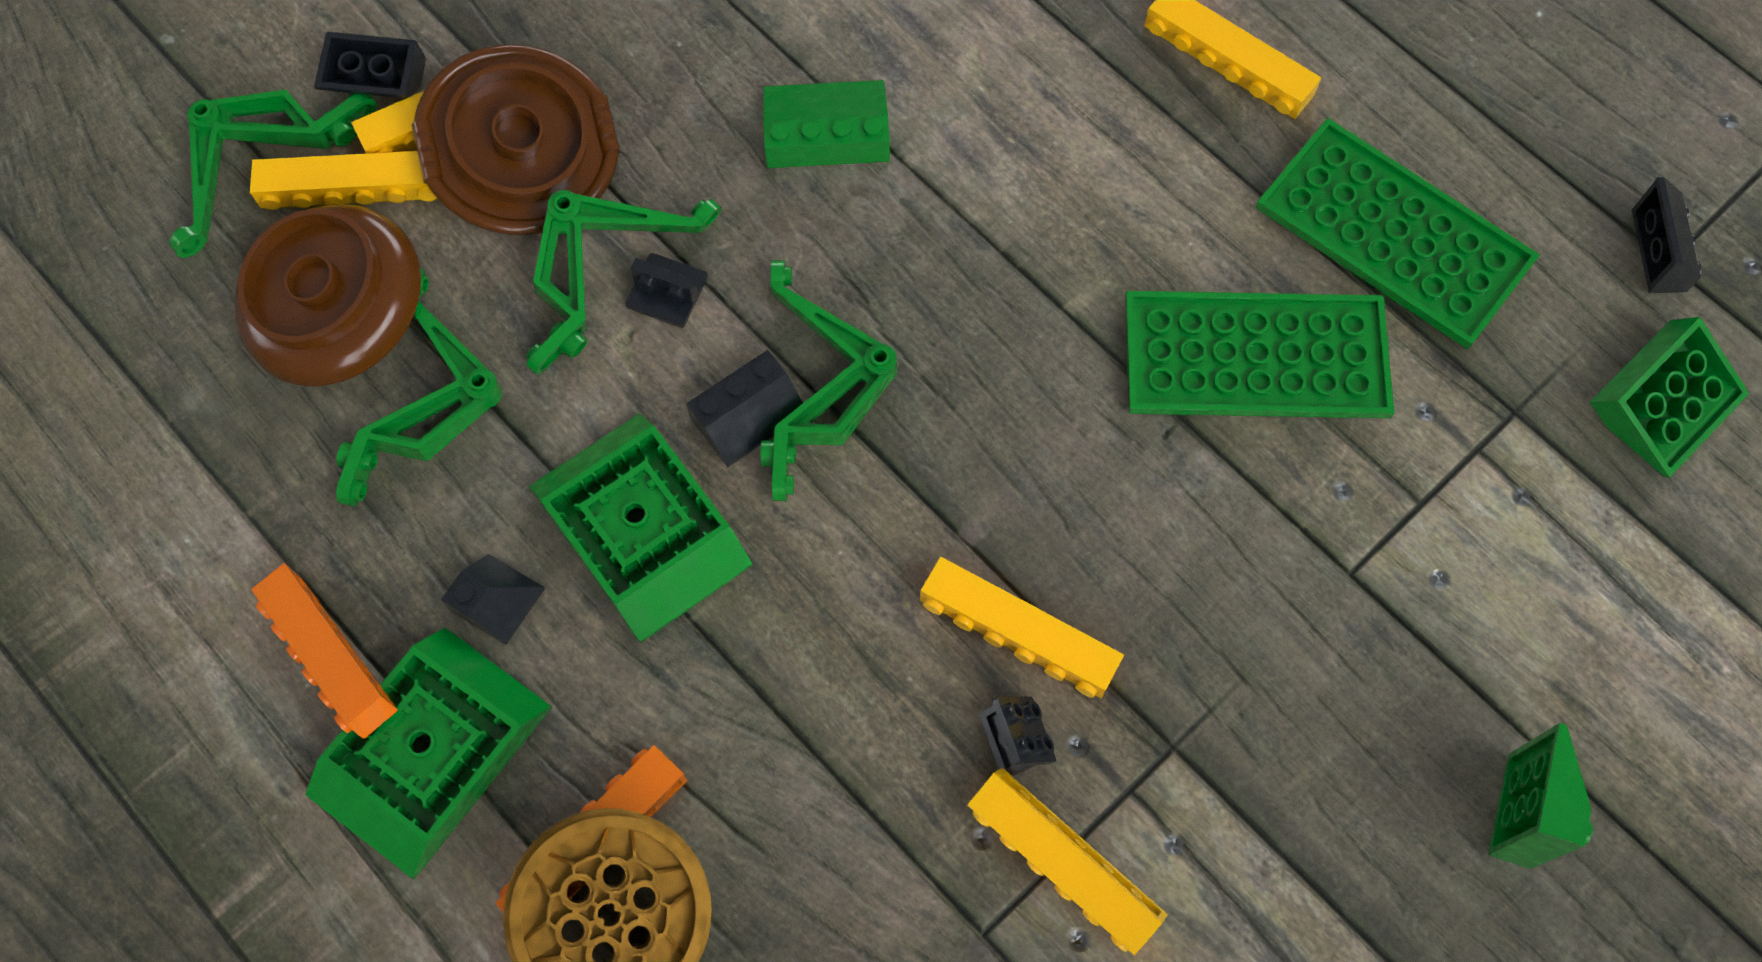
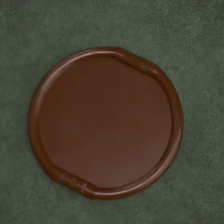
[411,44,620,235]

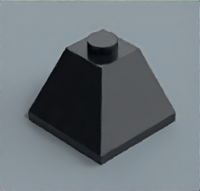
[441,554,545,645]

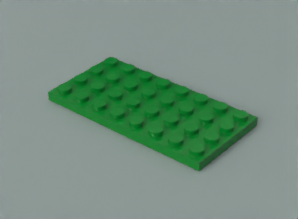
[1255,118,1540,350]
[1125,291,1395,419]

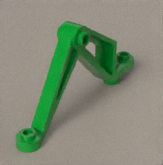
[169,89,377,258]
[526,190,722,375]
[761,260,897,502]
[336,268,502,507]

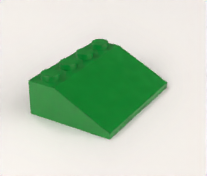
[763,80,890,168]
[1590,317,1750,478]
[1488,723,1593,869]

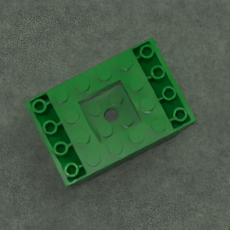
[528,413,753,644]
[305,627,552,880]

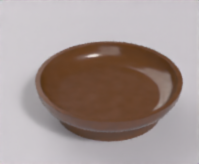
[235,204,421,386]

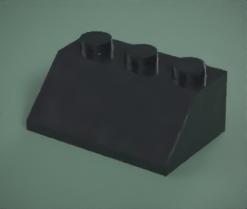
[314,31,426,98]
[1632,177,1702,293]
[686,350,803,468]

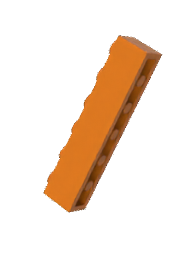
[251,563,398,739]
[495,745,688,913]

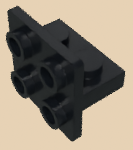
[625,253,708,328]
[978,696,1056,776]

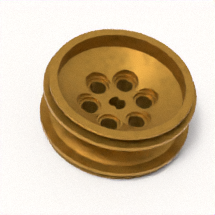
[503,808,712,962]

